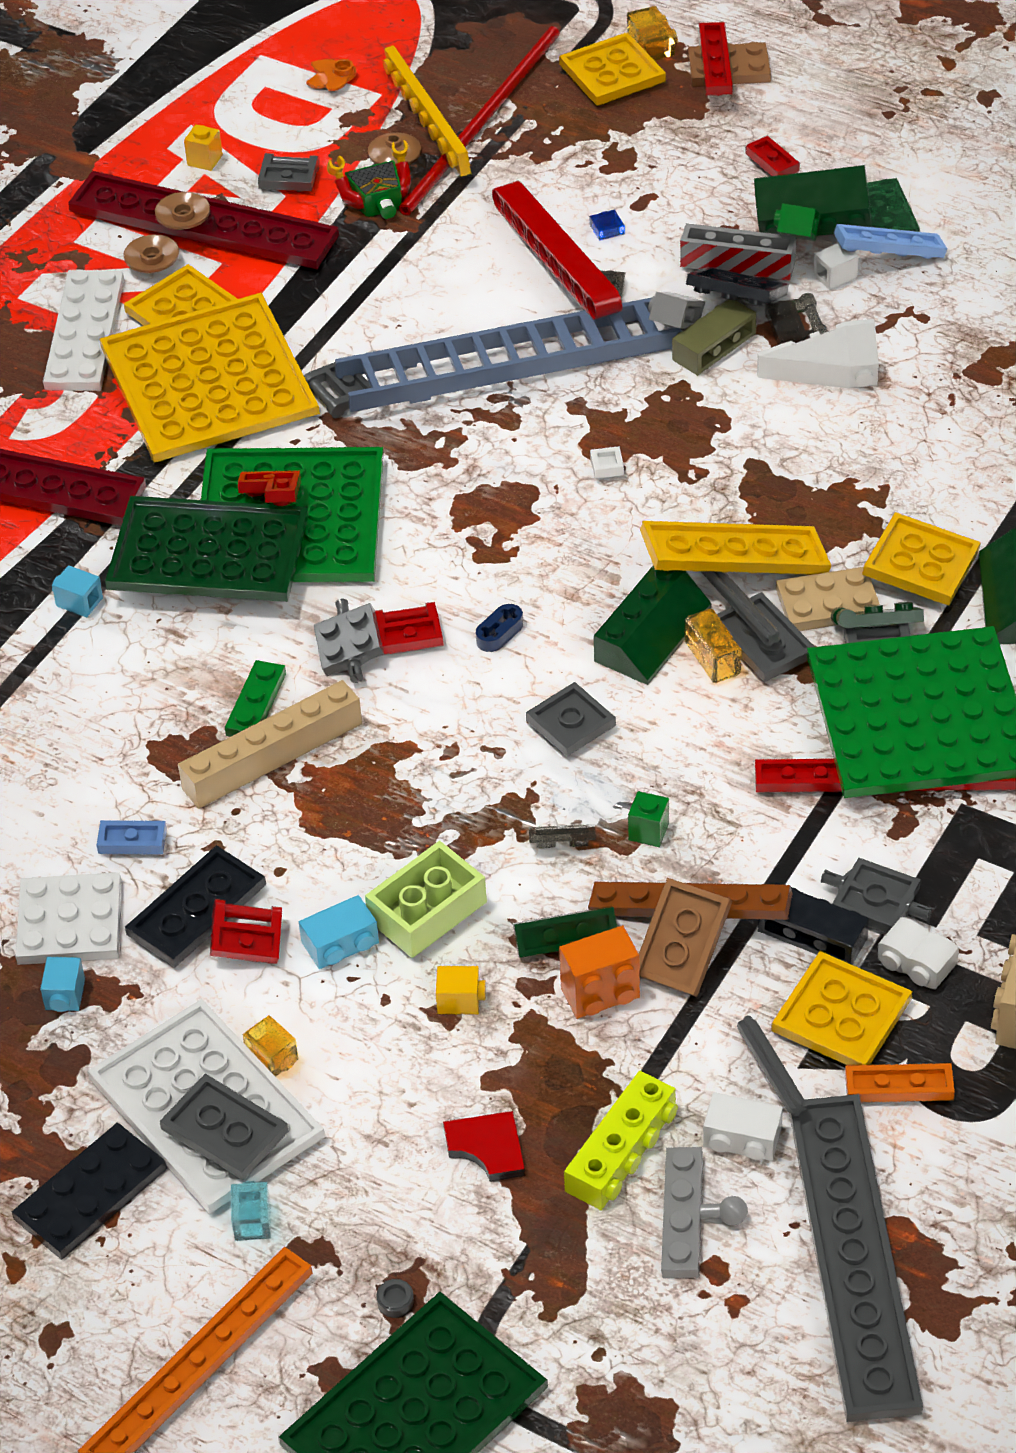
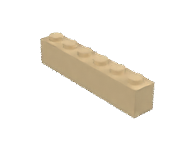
[178,679,362,809]

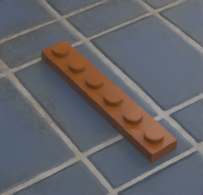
[588,881,793,920]

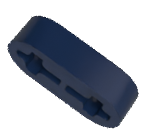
[475,604,523,652]

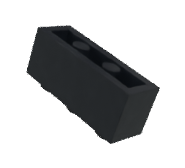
[758,882,869,965]

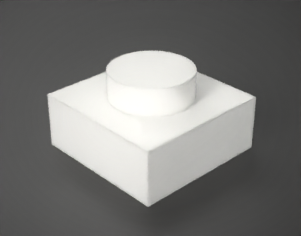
[590,446,624,479]

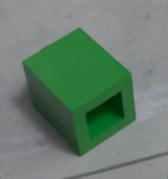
[628,791,669,848]

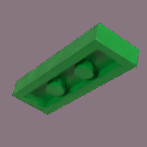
[225,660,286,737]

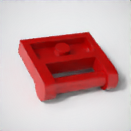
[375,602,444,655]
[210,899,282,964]

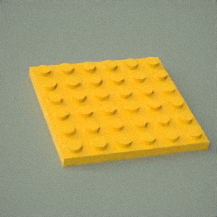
[100,292,320,463]

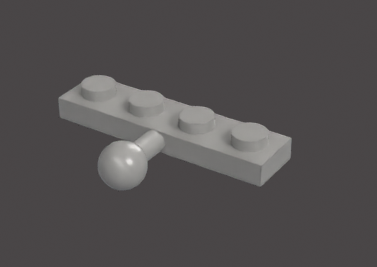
[661,1147,748,1278]

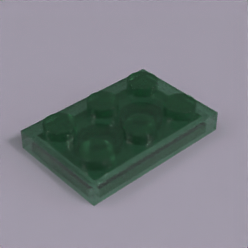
[868,178,920,232]

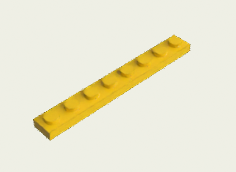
[383,45,471,177]

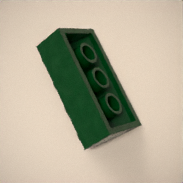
[754,165,872,239]
[979,529,1016,644]
[593,566,712,685]

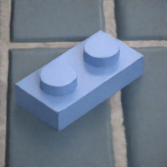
[96,820,167,854]

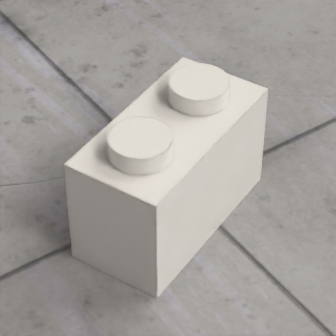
[703,1092,783,1161]

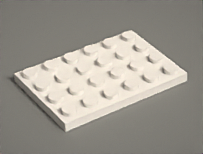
[88,998,325,1214]

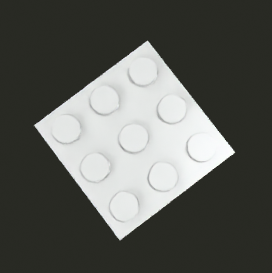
[15,872,121,965]

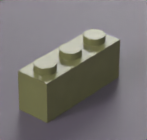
[672,299,756,376]

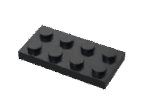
[125,845,266,968]
[11,1122,167,1260]

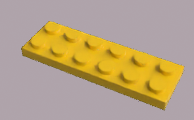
[640,521,831,575]

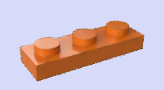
[845,1063,955,1102]

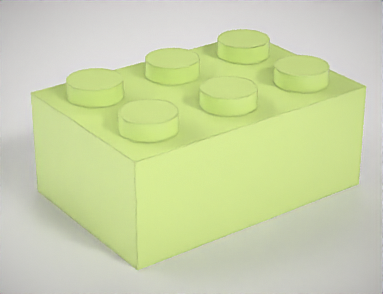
[365,840,487,958]

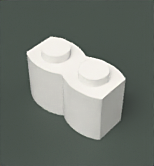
[878,917,959,989]

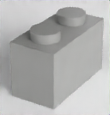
[648,291,705,329]

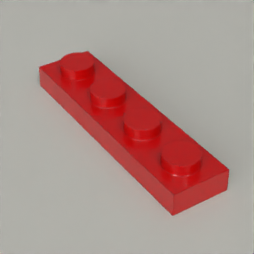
[699,22,733,96]

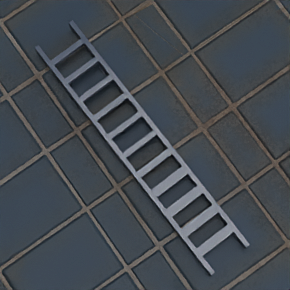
[335,297,682,413]

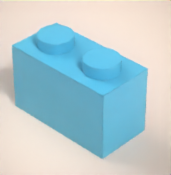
[298,895,379,970]

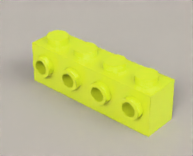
[564,1070,678,1211]

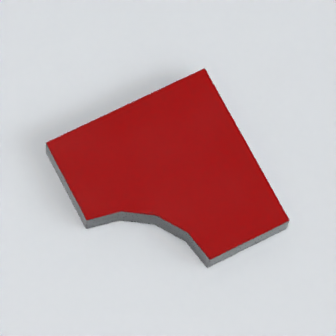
[443,1111,525,1181]

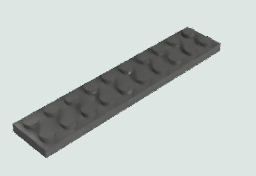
[789,1094,923,1422]

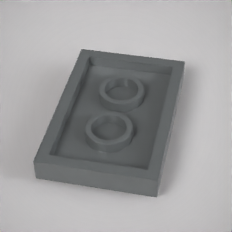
[711,592,815,682]
[160,1073,289,1181]

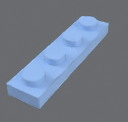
[834,224,947,259]

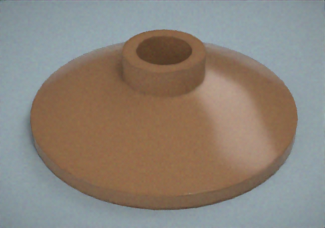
[368,132,421,165]
[155,192,210,230]
[124,235,179,273]

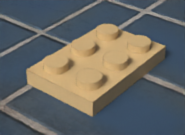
[776,567,880,631]

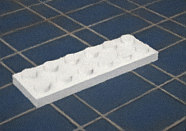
[43,269,124,391]

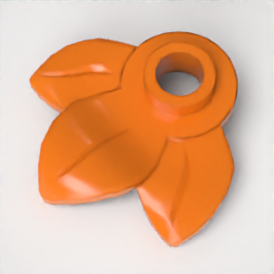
[306,59,357,91]

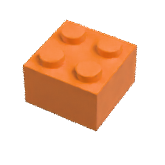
[559,925,640,1019]

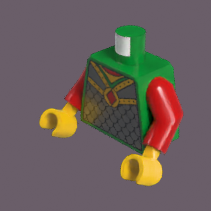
[327,140,411,219]

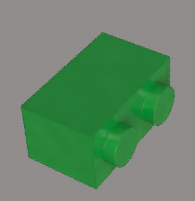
[774,203,820,241]

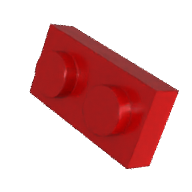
[745,135,800,176]

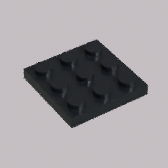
[686,267,789,306]

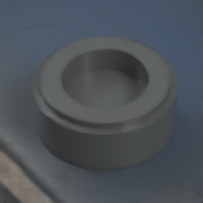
[376,1279,414,1318]

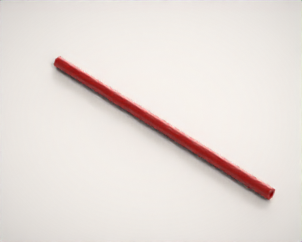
[399,26,560,216]

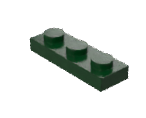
[513,906,617,958]

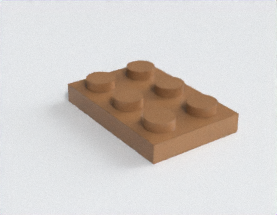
[688,42,771,87]
[639,877,733,997]

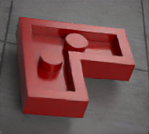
[238,471,301,506]

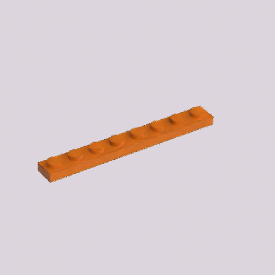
[78,1246,313,1453]

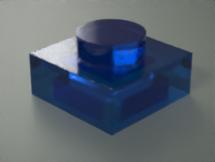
[589,209,625,241]

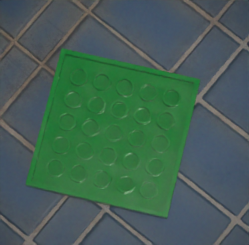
[200,447,384,582]
[807,626,1016,798]

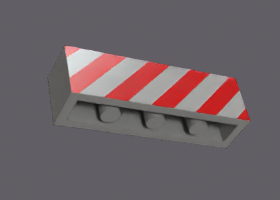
[680,223,796,281]

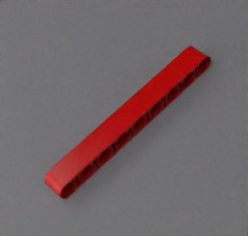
[492,180,622,320]

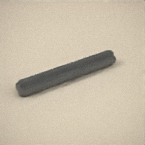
[737,1016,807,1117]

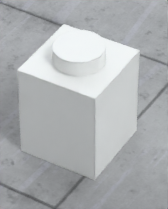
[813,243,859,290]

